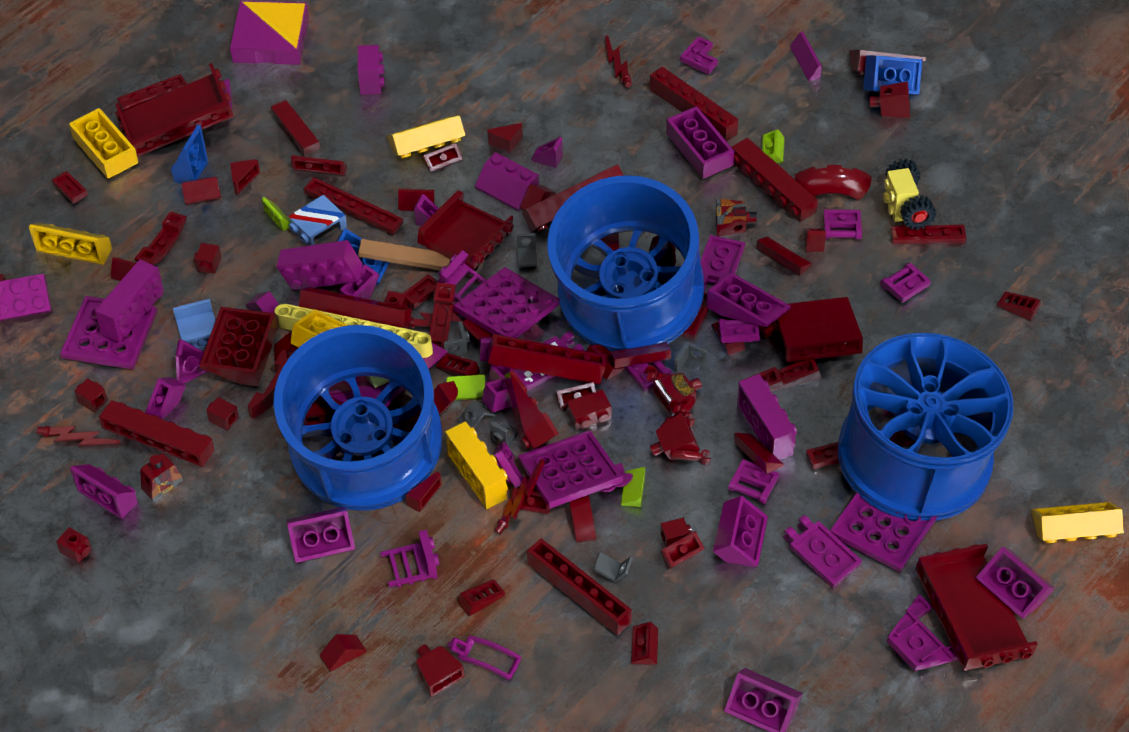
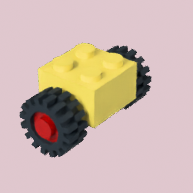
[883,158,936,230]

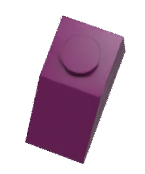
[145,377,186,420]

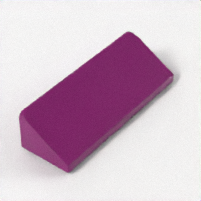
[790,31,822,81]

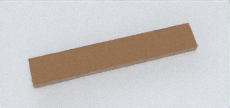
[358,239,468,275]

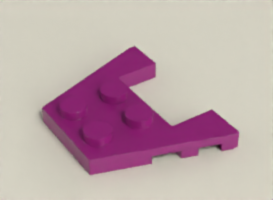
[886,594,958,671]

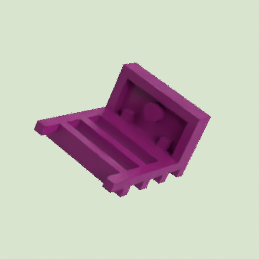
[438,250,486,302]
[380,530,439,588]

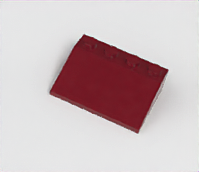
[199,307,278,387]

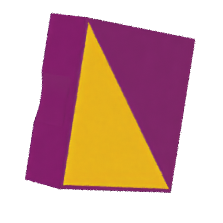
[230,0,309,65]

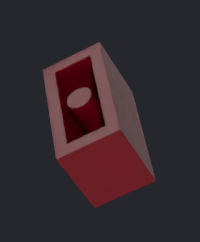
[567,389,612,430]

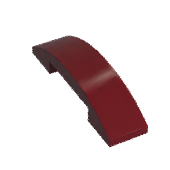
[135,211,187,265]
[429,282,456,349]
[248,349,288,419]
[569,479,596,543]

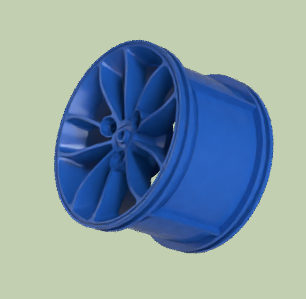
[547,175,704,352]
[274,325,442,511]
[838,333,1014,521]

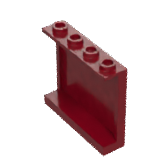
[417,190,514,270]
[776,297,863,362]

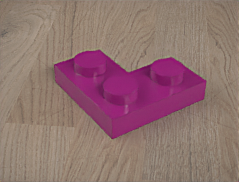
[680,36,718,75]
[495,441,524,488]

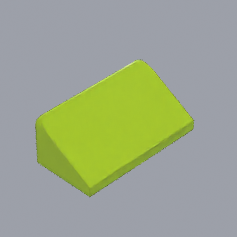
[762,129,784,163]
[262,197,290,231]
[446,375,485,400]
[621,467,645,507]

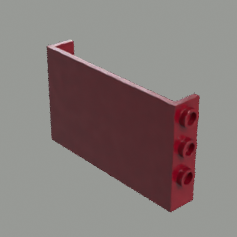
[115,63,234,157]
[915,544,1038,671]

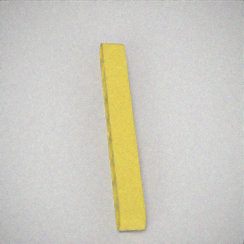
[275,304,433,358]

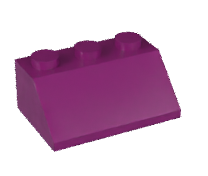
[475,152,539,211]
[70,464,138,519]
[713,495,768,567]
[286,506,355,563]
[976,546,1055,619]
[724,668,803,732]

